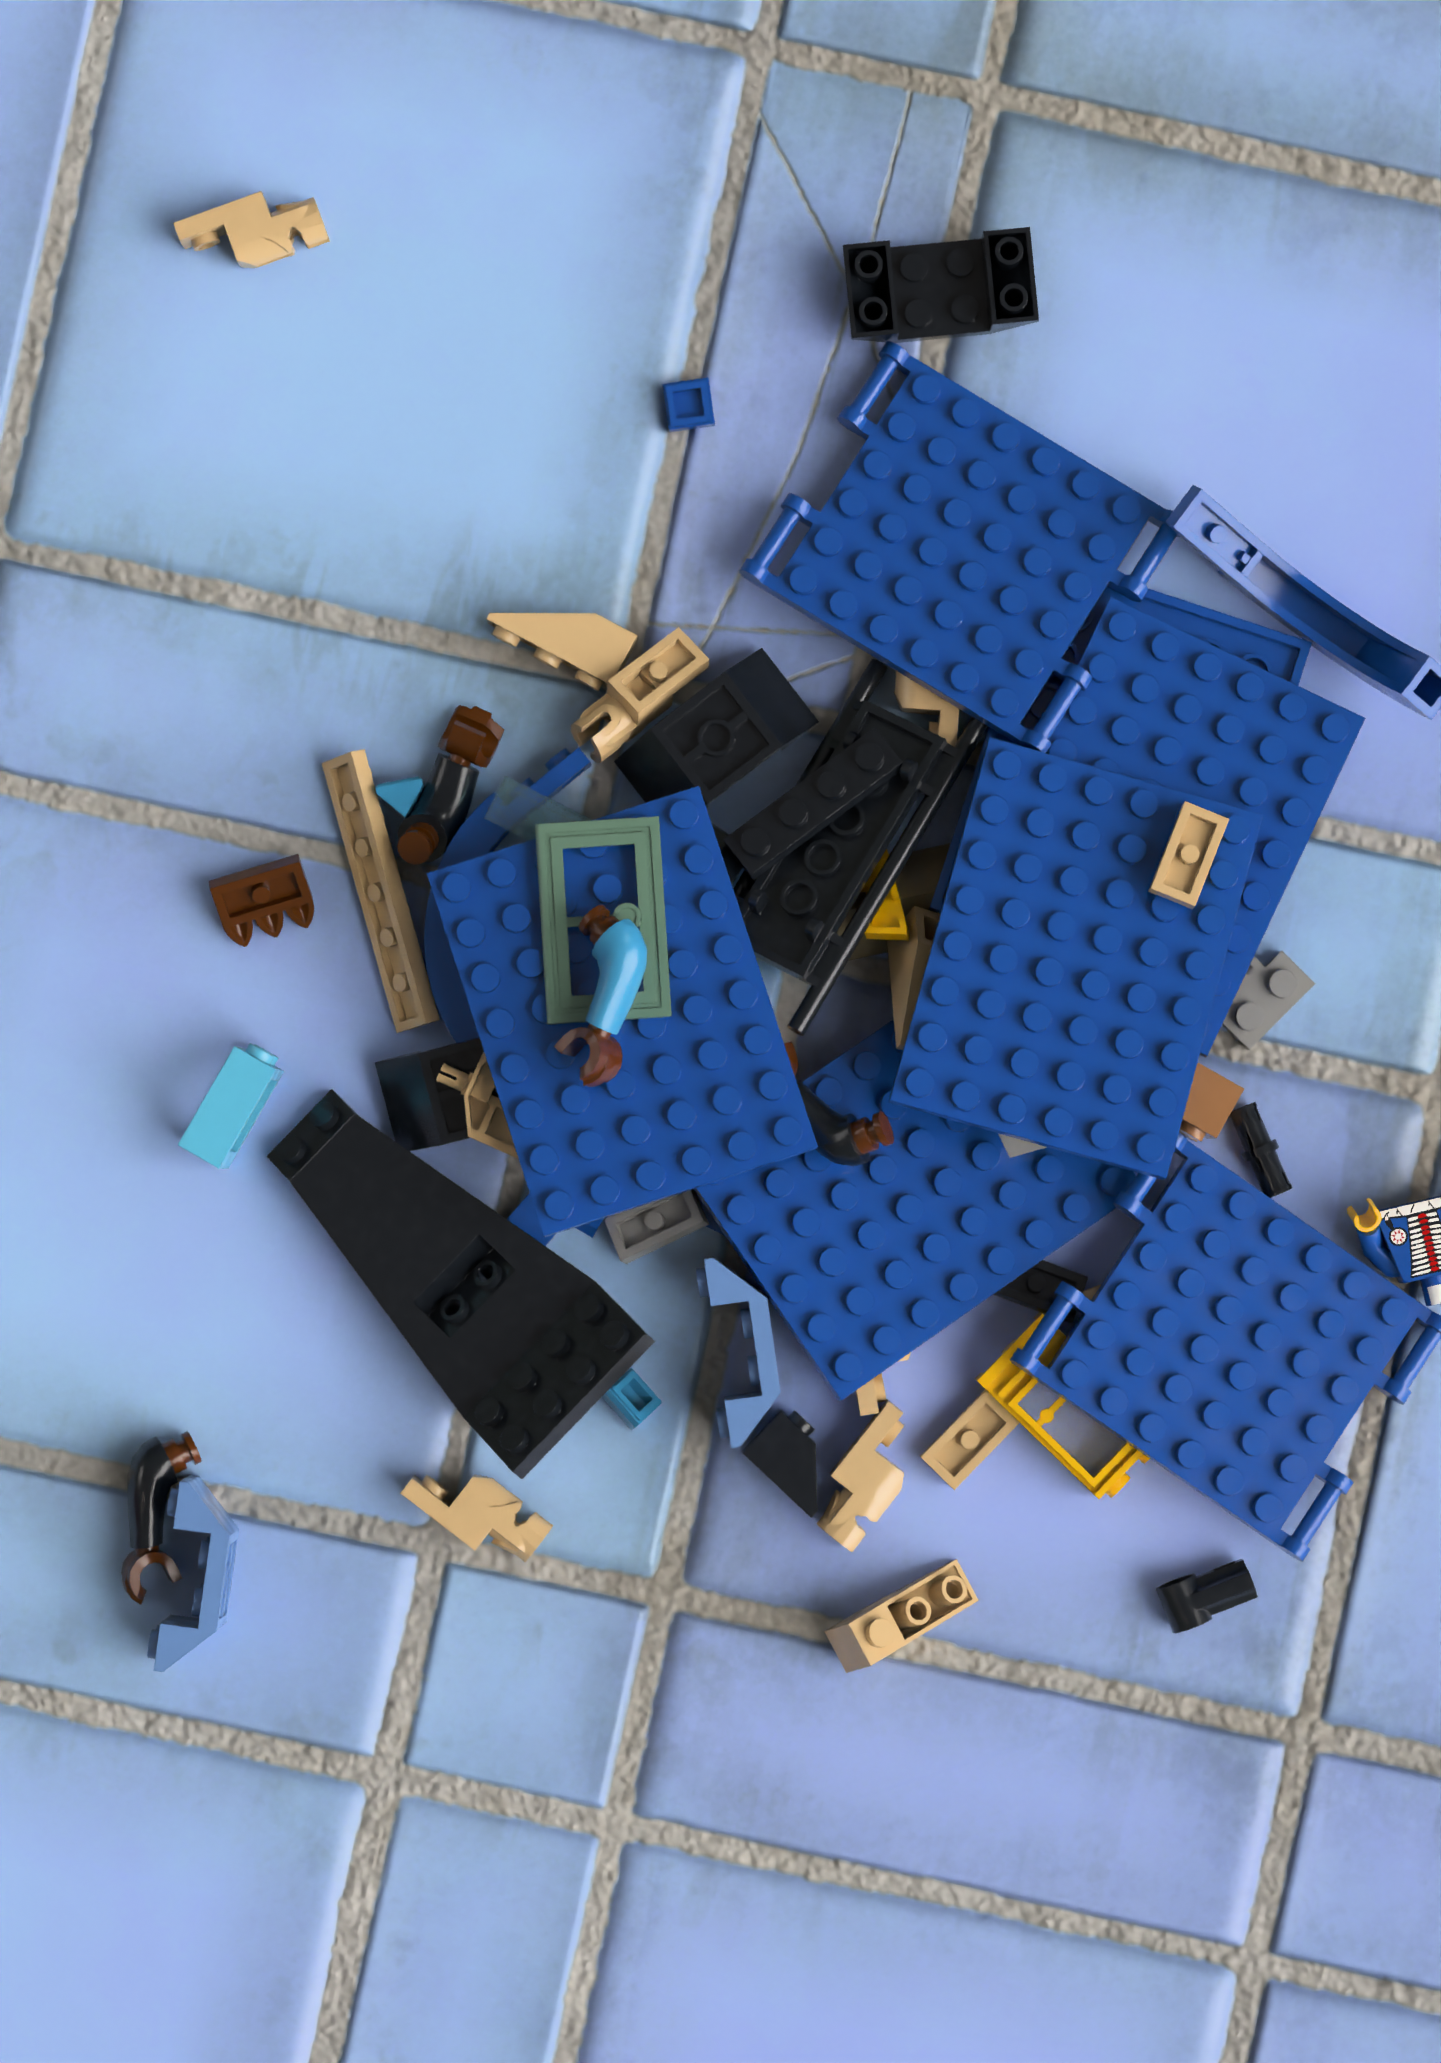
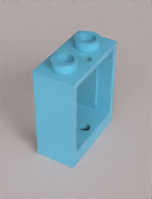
[178,1043,284,1169]

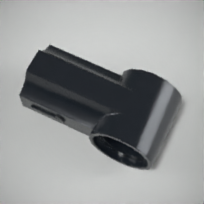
[1156,1559,1258,1633]

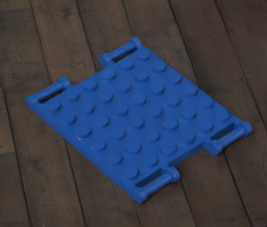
[739,341,1180,753]
[1010,1133,1441,1562]

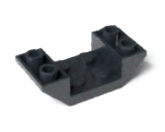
[843,227,1039,343]
[614,648,819,808]
[375,1037,499,1151]

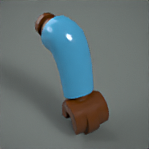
[554,905,647,1087]

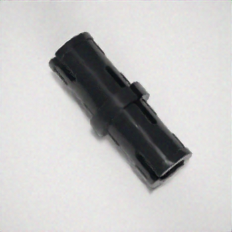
[1229,1102,1293,1198]

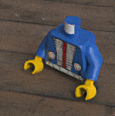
[1347,1195,1441,1306]

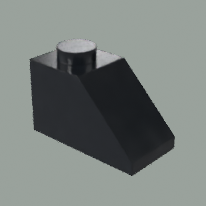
[742,1410,818,1518]

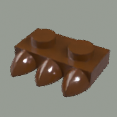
[209,854,314,947]

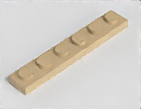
[322,749,440,1033]

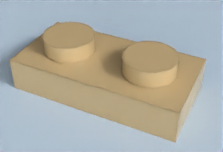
[1148,801,1229,909]
[920,1389,1020,1490]

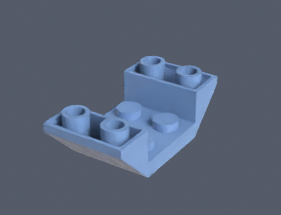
[696,1256,781,1448]
[147,1475,239,1672]

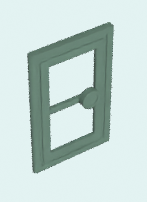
[535,816,672,1025]

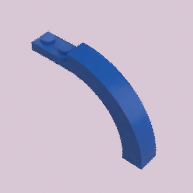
[1165,485,1441,720]
[424,747,592,1043]

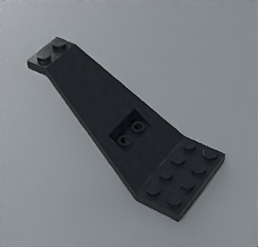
[267,1089,655,1479]

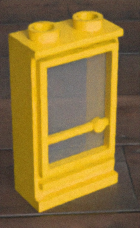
[975,1312,1150,1499]

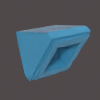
[375,776,425,818]
[602,1368,662,1430]

